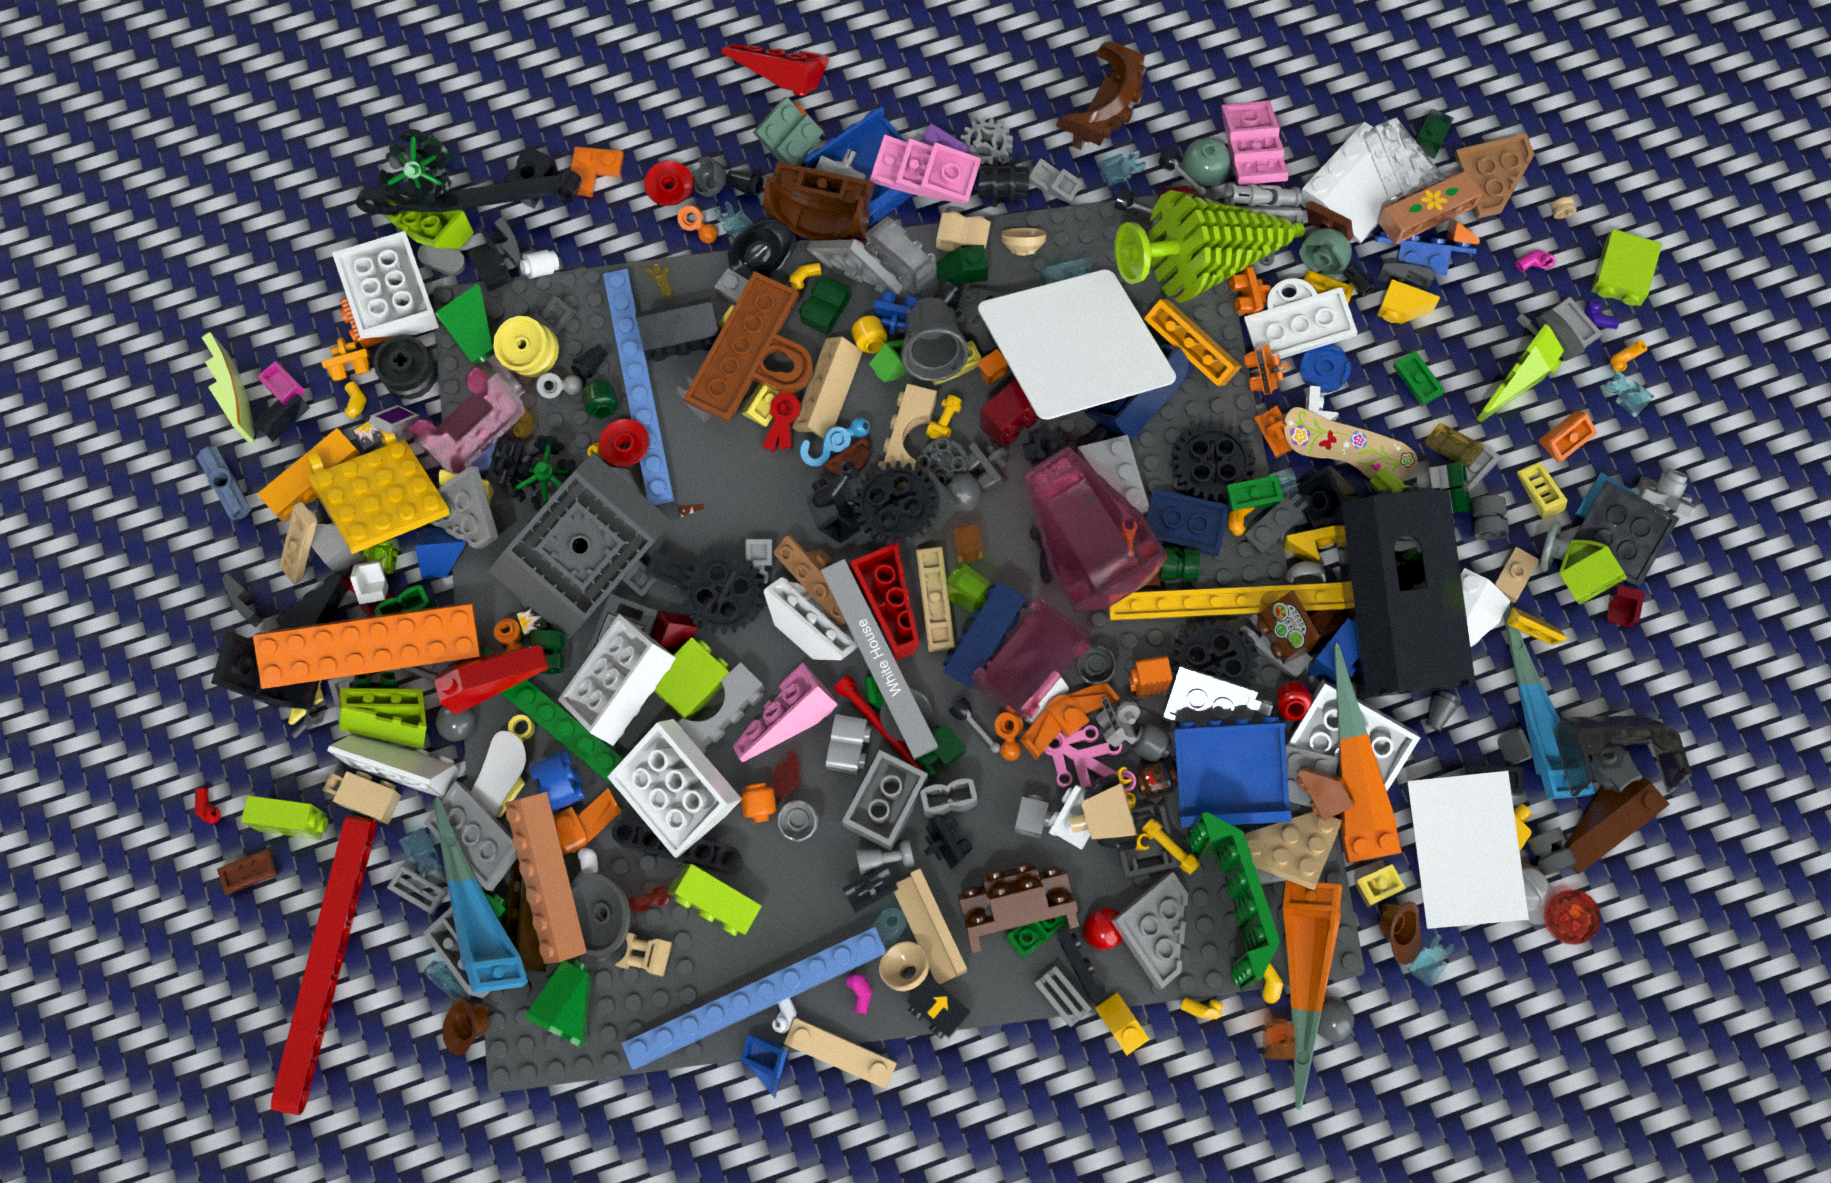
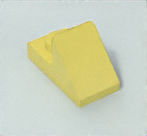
[1355,864,1406,908]

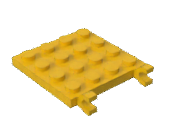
[307,430,450,554]

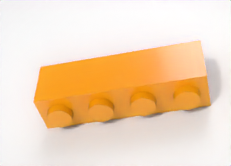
[1144,299,1242,386]
[257,428,361,523]

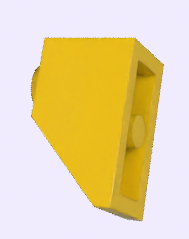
[1377,279,1440,324]

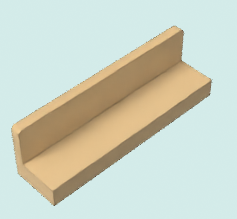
[792,336,863,439]
[894,869,967,985]

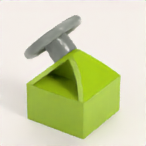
[1540,521,1627,605]

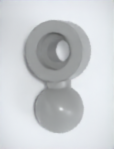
[535,373,583,399]

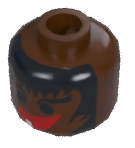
[1135,761,1177,799]

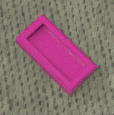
[257,361,305,405]

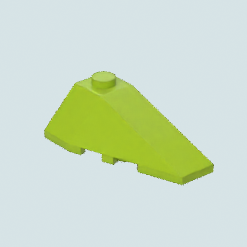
[381,194,474,249]
[1477,324,1564,422]

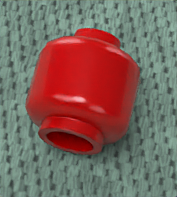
[1276,681,1313,721]

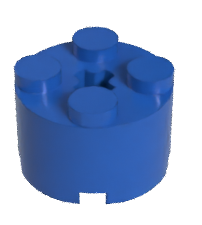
[529,749,585,811]

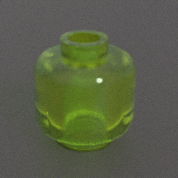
[362,542,398,577]

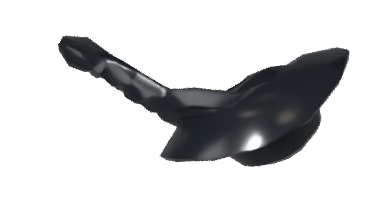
[727,219,793,280]

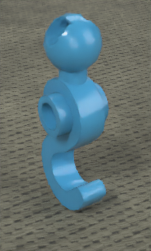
[799,417,870,467]

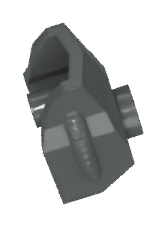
[1587,745,1642,793]

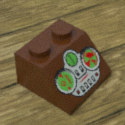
[1257,590,1320,665]

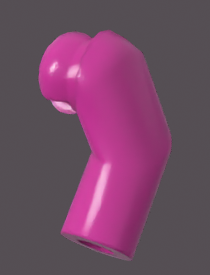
[1515,250,1556,272]
[846,973,872,1015]

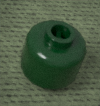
[582,381,618,419]

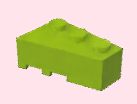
[338,688,426,749]
[667,864,762,937]

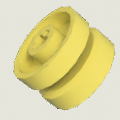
[493,316,559,378]

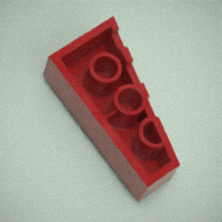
[849,542,919,662]

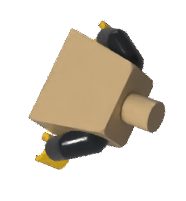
[1069,767,1149,851]

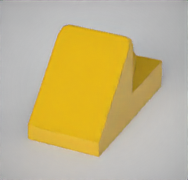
[1283,526,1336,564]
[1094,992,1150,1055]

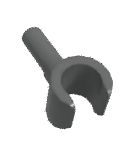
[291,705,324,739]

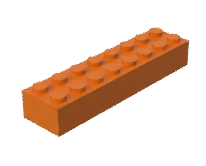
[253,602,481,689]

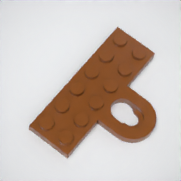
[683,271,813,423]

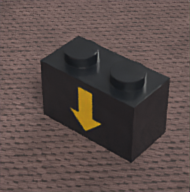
[907,975,971,1039]

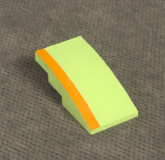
[202,332,255,444]

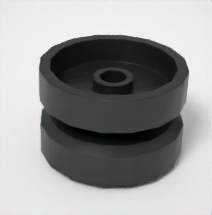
[373,335,437,400]

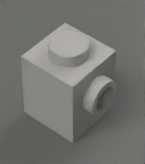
[1014,795,1052,839]

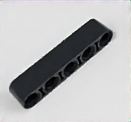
[611,820,743,874]

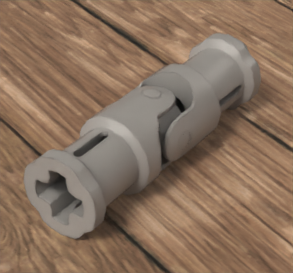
[1224,183,1302,208]

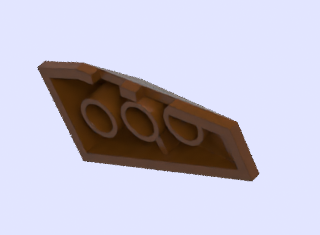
[1565,778,1670,875]

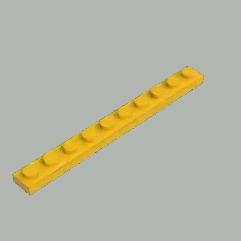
[1108,583,1345,621]

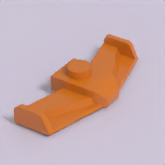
[1020,683,1119,761]
[553,788,622,855]

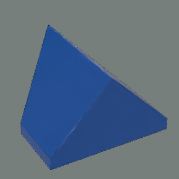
[415,528,467,579]
[740,1034,789,1098]

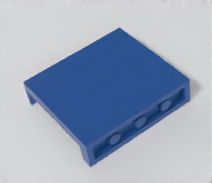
[804,106,914,228]
[1174,717,1292,828]

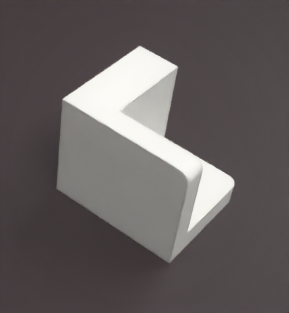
[350,561,388,605]

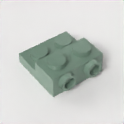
[753,97,823,166]

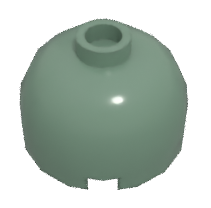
[1182,137,1231,188]
[1299,228,1352,278]

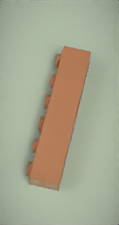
[505,792,587,964]

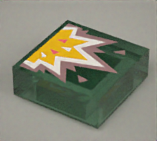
[515,607,550,639]

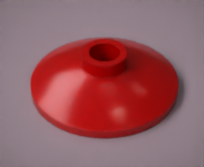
[644,161,693,206]
[599,419,650,467]

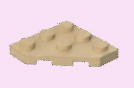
[1245,812,1342,890]

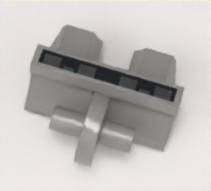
[1096,697,1140,748]

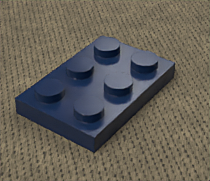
[1142,488,1229,556]

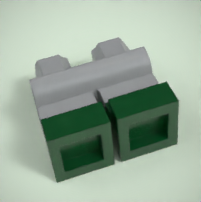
[1417,462,1472,513]

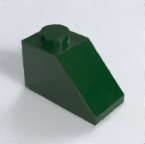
[1412,109,1454,159]
[935,245,988,287]

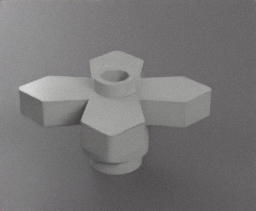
[1637,469,1695,518]

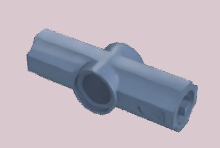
[196,446,252,521]

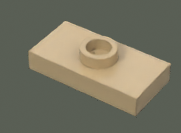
[1494,547,1539,603]

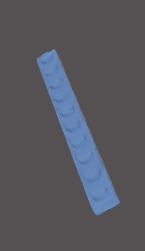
[603,269,674,505]
[622,927,887,1070]

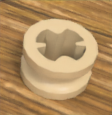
[1551,197,1577,219]

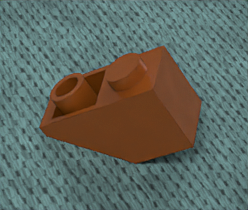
[1296,765,1355,821]

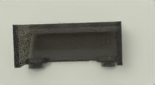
[1554,715,1692,796]

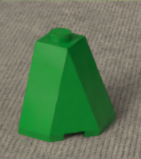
[435,284,493,365]
[524,959,592,1048]

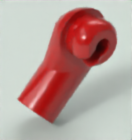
[195,788,221,824]

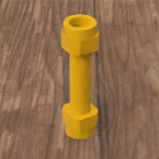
[1142,818,1201,875]

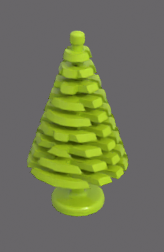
[1115,190,1305,303]

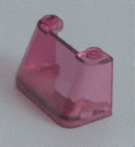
[404,363,525,474]
[971,596,1091,720]

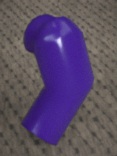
[1585,300,1620,330]

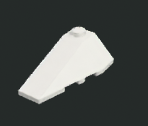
[1461,568,1510,647]

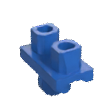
[874,291,919,335]

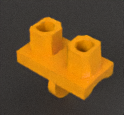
[321,337,372,382]

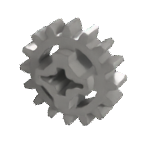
[961,118,1013,166]

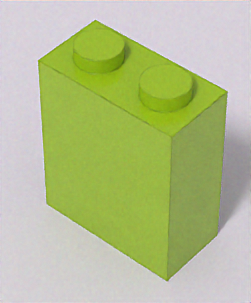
[1591,229,1662,306]
[654,637,731,721]
[241,795,328,840]

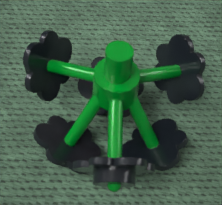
[378,129,451,198]
[506,435,578,511]

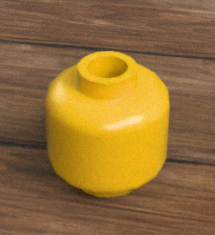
[851,315,888,354]

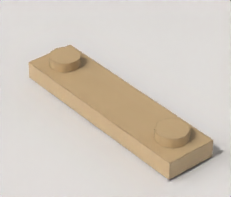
[279,502,317,584]
[916,547,955,652]
[784,1017,897,1089]

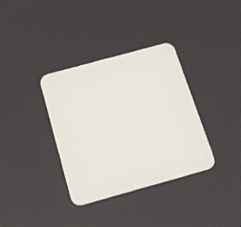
[978,270,1176,419]

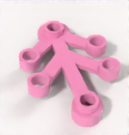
[1044,725,1136,792]

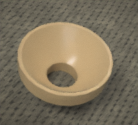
[1001,228,1047,255]
[879,941,929,991]

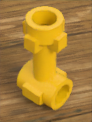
[926,395,962,440]

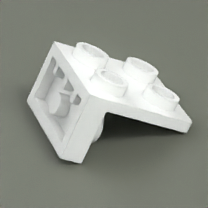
[1048,785,1090,850]

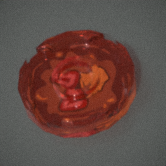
[1544,890,1601,945]

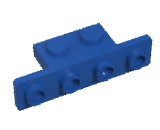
[1373,231,1477,276]

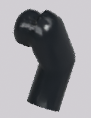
[1075,426,1110,451]

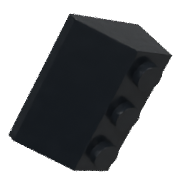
[635,297,719,361]

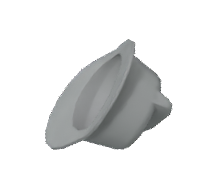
[1521,863,1558,925]

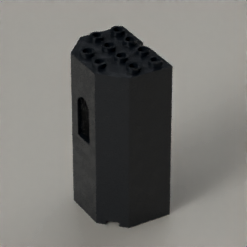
[1332,486,1476,699]

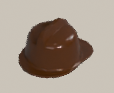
[1379,901,1422,965]
[442,997,490,1056]

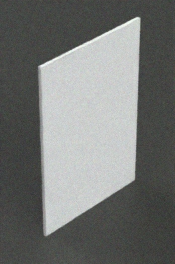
[1408,771,1529,929]

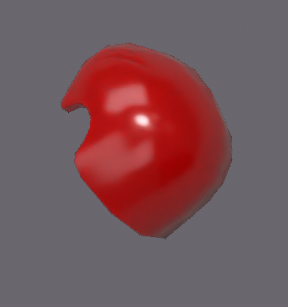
[1082,907,1123,951]

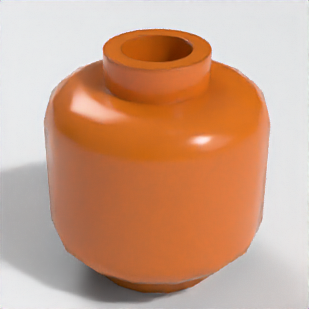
[739,782,777,823]

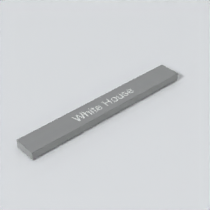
[821,559,938,760]

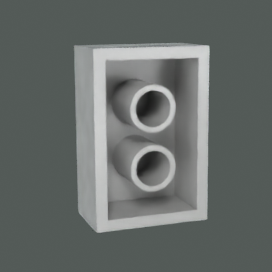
[842,750,928,851]

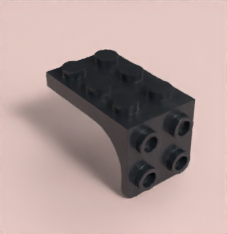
[211,632,320,710]

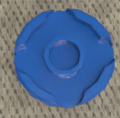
[1299,344,1351,393]

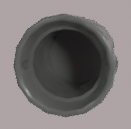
[901,297,969,382]

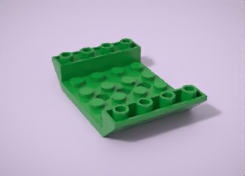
[1187,812,1280,991]

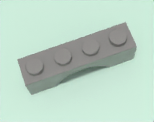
[678,662,765,754]

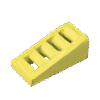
[1517,462,1568,520]

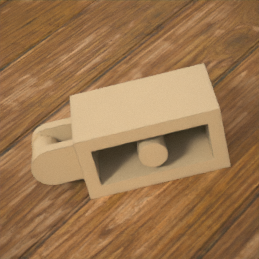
[322,771,402,825]

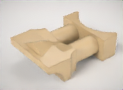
[615,933,672,977]

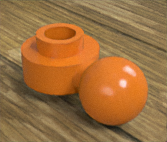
[677,205,718,244]
[494,618,525,651]
[995,711,1023,761]

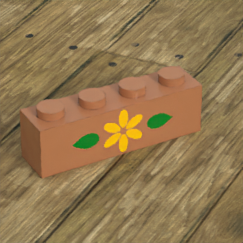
[1378,171,1483,245]

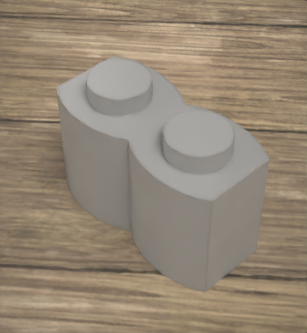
[825,714,872,775]
[920,778,977,818]

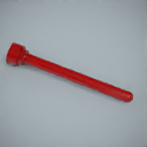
[833,675,925,772]

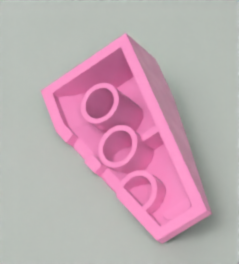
[733,662,838,762]

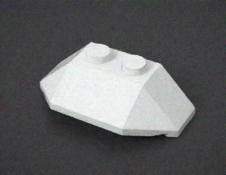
[764,577,858,660]

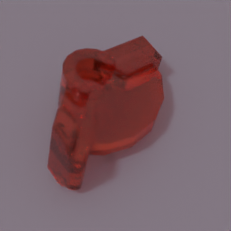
[772,750,802,799]
[628,885,670,913]

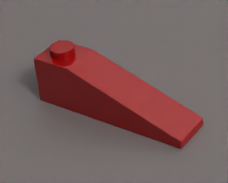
[721,44,829,96]
[434,645,549,715]

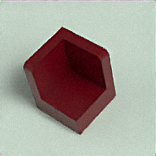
[1605,585,1645,628]
[652,611,698,649]

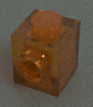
[952,524,984,563]
[1262,1019,1296,1061]

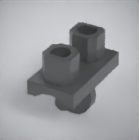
[968,442,1008,490]

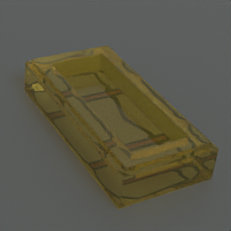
[1425,423,1484,468]

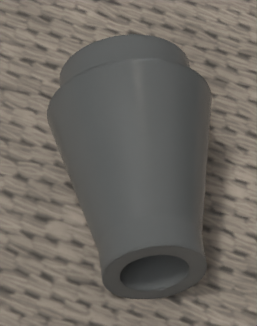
[1426,690,1459,732]

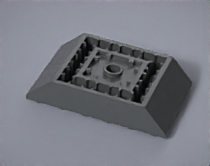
[488,453,673,640]

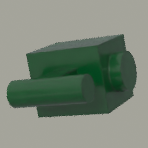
[910,723,966,779]

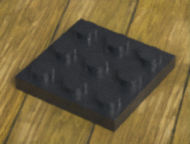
[1571,481,1679,587]

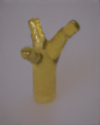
[644,263,673,297]

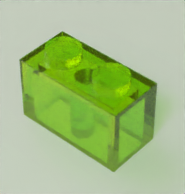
[948,564,990,616]

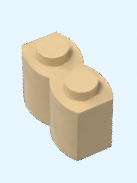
[936,211,991,252]

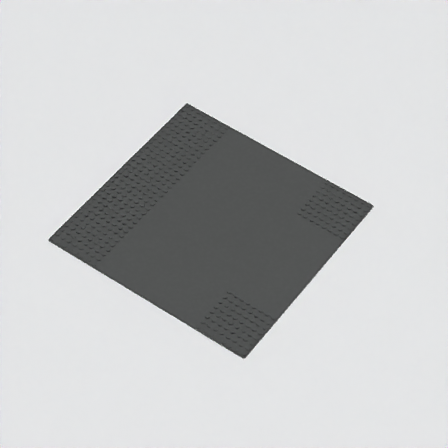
[433,188,1365,1093]

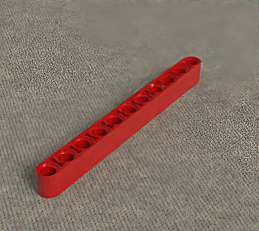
[271,815,377,1116]

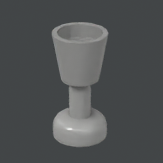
[856,839,915,877]

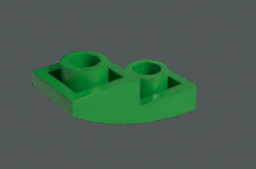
[1005,916,1068,960]

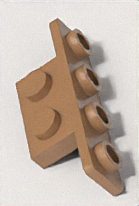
[773,535,846,627]

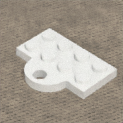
[1244,278,1357,359]

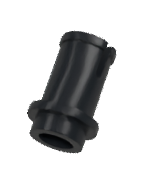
[1343,263,1374,296]

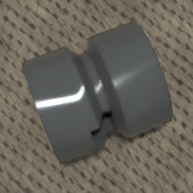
[1471,495,1509,540]
[1527,827,1577,876]

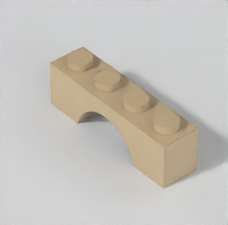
[876,384,937,491]

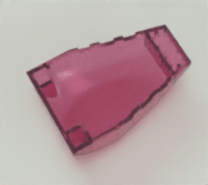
[1024,446,1168,613]

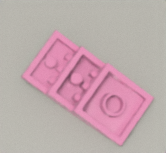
[1221,101,1288,185]
[870,134,982,204]

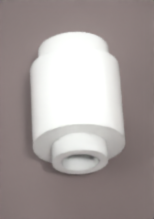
[520,249,559,279]

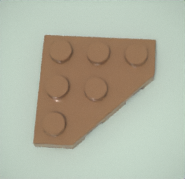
[1454,133,1534,219]

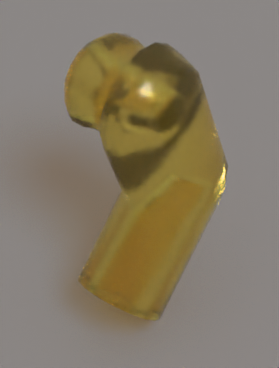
[512,401,535,438]

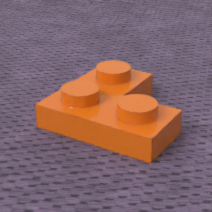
[571,147,624,197]

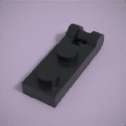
[1056,929,1106,1003]

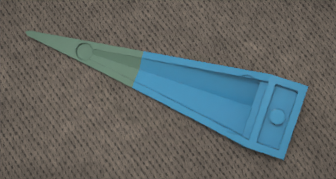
[1503,605,1595,800]
[433,797,528,994]

